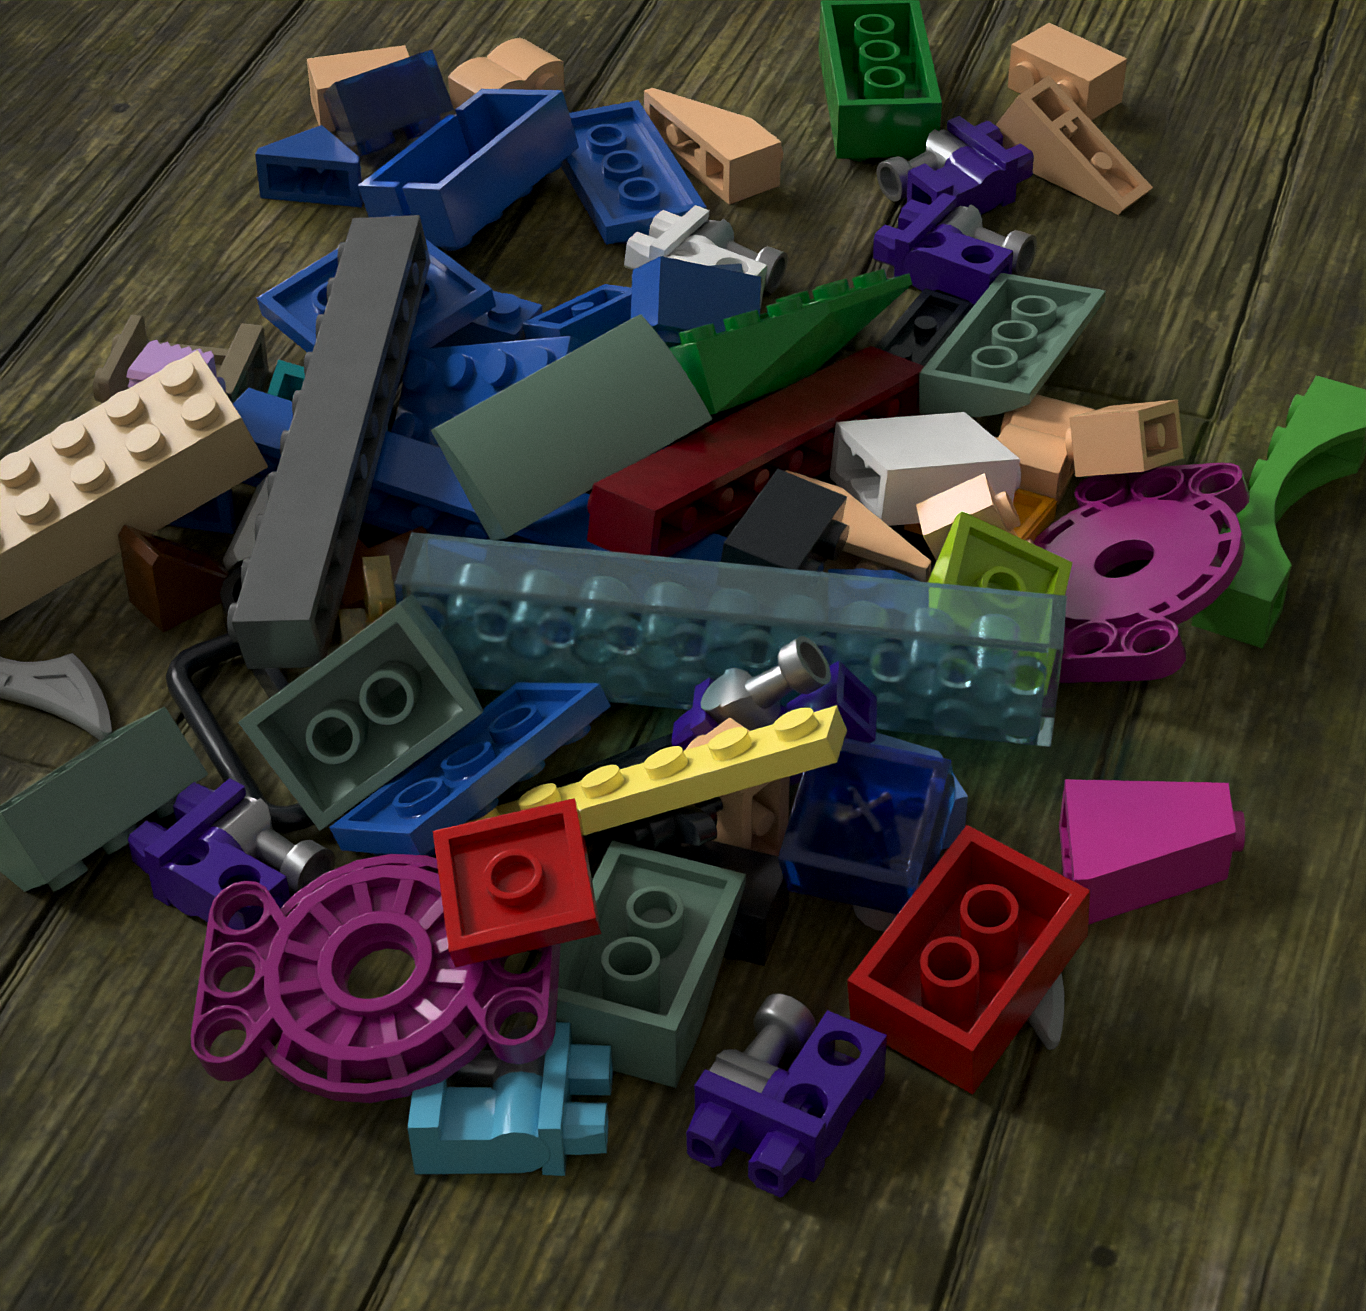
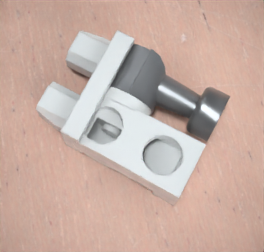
[624,205,788,308]

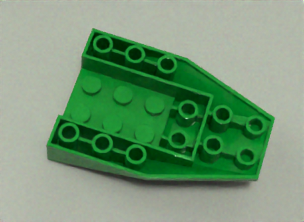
[669,269,912,415]

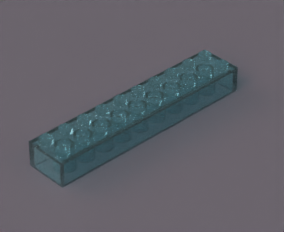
[394,532,1067,747]

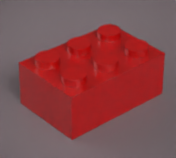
[847,825,1090,1095]

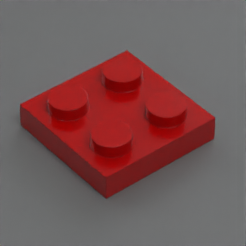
[433,798,601,968]

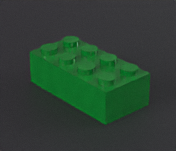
[819,0,942,161]

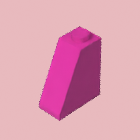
[1059,779,1245,925]

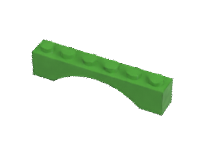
[1191,375,1366,649]

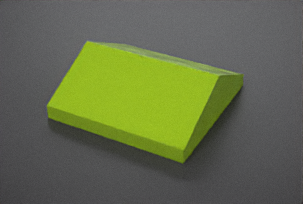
[928,511,1072,675]

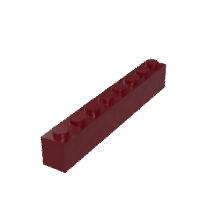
[587,346,925,568]

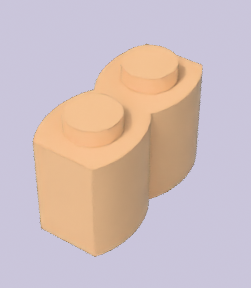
[448,38,565,109]
[995,394,1095,505]

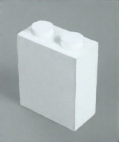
[829,412,1021,526]

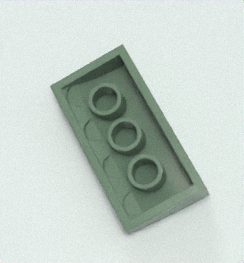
[919,273,1106,417]
[431,314,712,541]

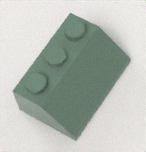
[238,594,483,831]
[0,707,208,892]

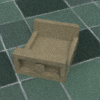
[93,315,269,404]

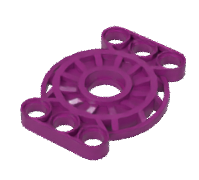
[1012,462,1250,684]
[191,854,561,1103]

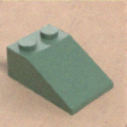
[537,840,746,1088]

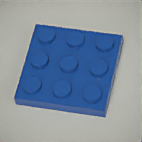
[256,215,496,364]

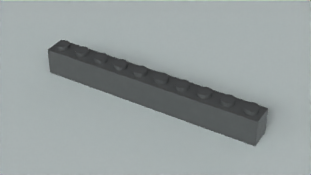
[227,215,431,669]

